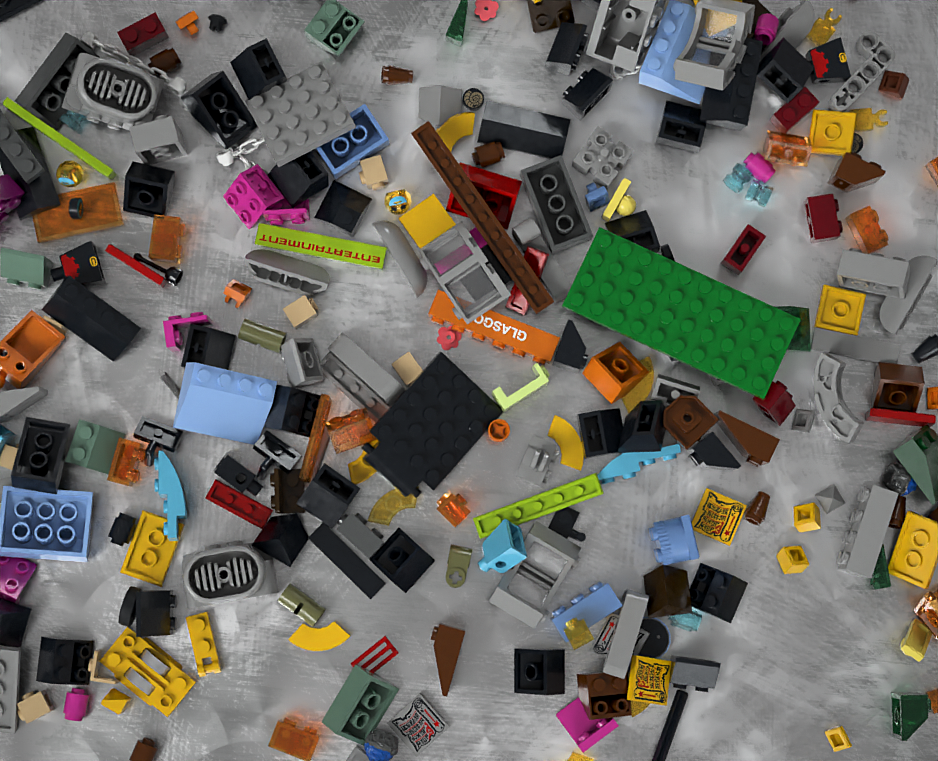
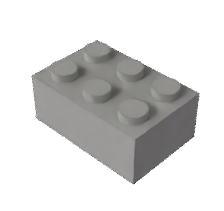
[129,115,188,165]
[837,248,910,299]

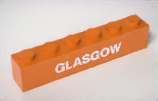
[428,289,560,365]

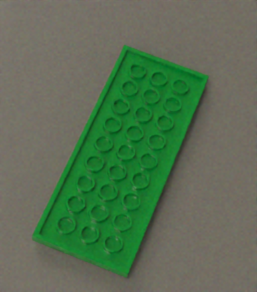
[562,227,801,400]

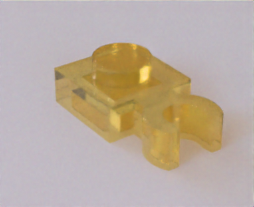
[806,8,842,46]
[848,108,888,132]

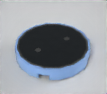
[638,617,670,659]

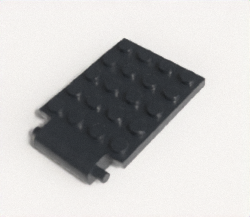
[361,352,503,498]

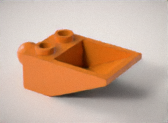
[0,310,65,389]

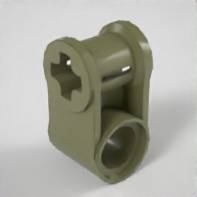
[446,544,472,588]

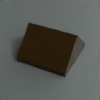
[643,565,692,618]

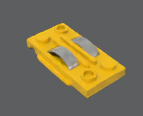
[99,627,196,717]

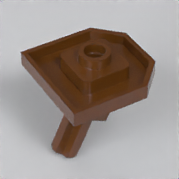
[663,395,719,451]

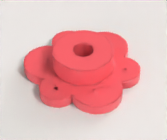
[474,0,499,21]
[437,326,462,351]

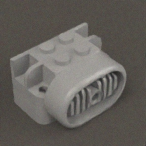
[585,0,666,72]
[61,53,164,131]
[182,540,279,609]

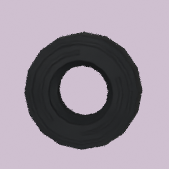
[118,586,142,627]

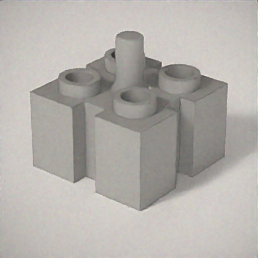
[572,126,633,190]

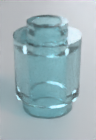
[668,609,702,632]

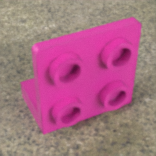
[223,164,285,229]
[263,198,310,225]
[163,312,212,352]
[0,556,37,604]
[556,697,619,753]

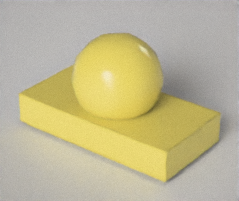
[602,178,636,222]
[900,618,933,662]

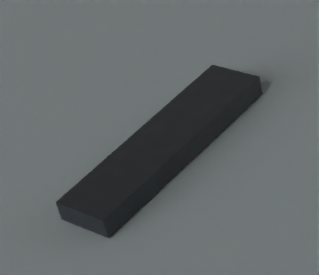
[308,523,386,600]

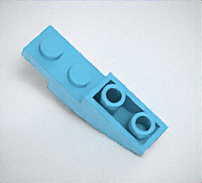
[597,444,681,484]
[154,451,187,541]

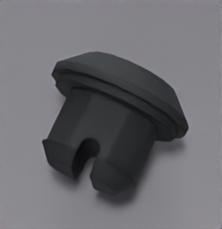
[208,14,227,32]

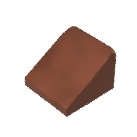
[878,70,909,99]

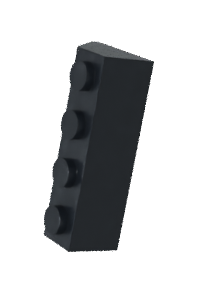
[699,37,763,131]
[41,275,141,361]

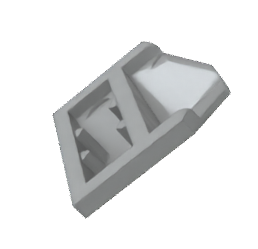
[418,86,462,126]

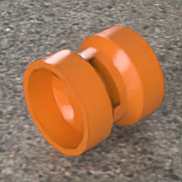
[488,419,510,442]

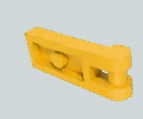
[186,612,222,677]

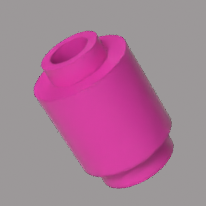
[754,13,779,46]
[743,152,776,183]
[63,688,89,721]

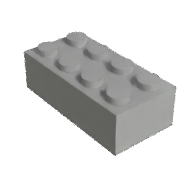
[836,485,899,578]

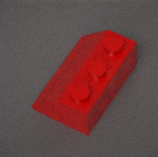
[446,162,522,230]

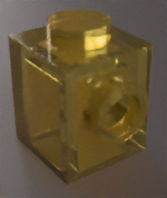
[562,617,594,650]

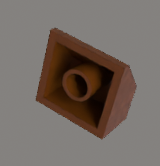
[871,362,925,413]

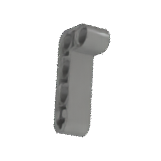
[828,31,895,112]
[512,217,572,303]
[327,332,405,406]
[602,589,649,679]

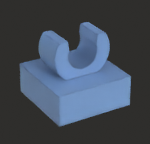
[585,182,610,212]

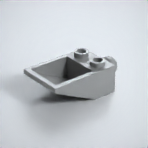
[0,386,48,423]

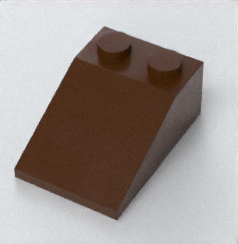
[714,410,780,467]
[430,623,465,697]

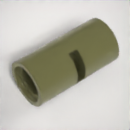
[238,318,287,353]
[277,583,326,627]

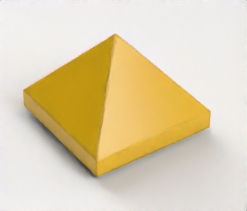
[825,726,852,752]

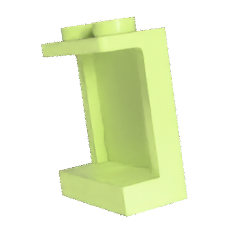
[492,363,550,413]

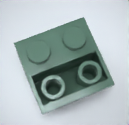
[304,0,365,56]

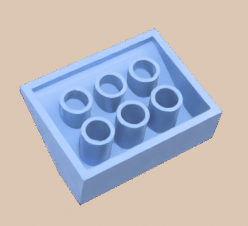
[638,0,729,104]
[173,362,277,445]
[0,486,93,562]

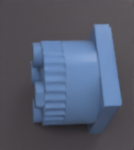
[648,515,700,565]

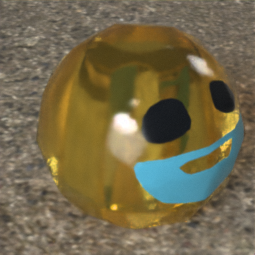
[56,160,84,188]
[384,189,411,215]

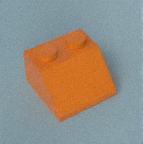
[582,342,649,404]

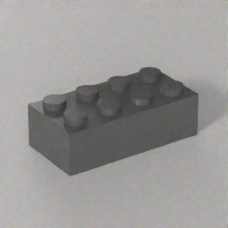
[520,155,593,254]

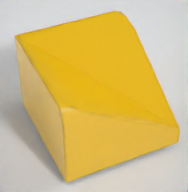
[794,502,821,532]
[776,546,809,574]
[101,688,132,715]

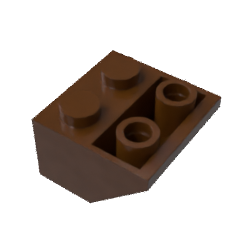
[827,152,886,193]
[577,670,632,720]

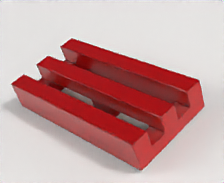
[350,636,399,673]

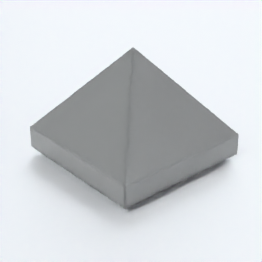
[791,409,815,433]
[815,485,845,514]

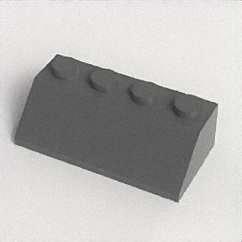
[15,33,100,131]

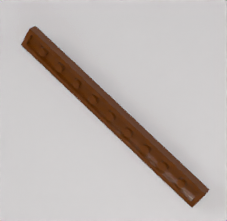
[411,121,554,314]

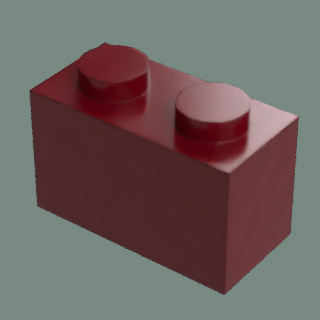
[117,12,169,56]
[769,86,819,136]
[804,194,843,243]
[720,224,766,275]
[753,380,796,426]

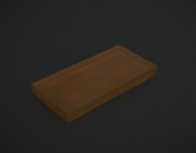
[32,182,124,243]

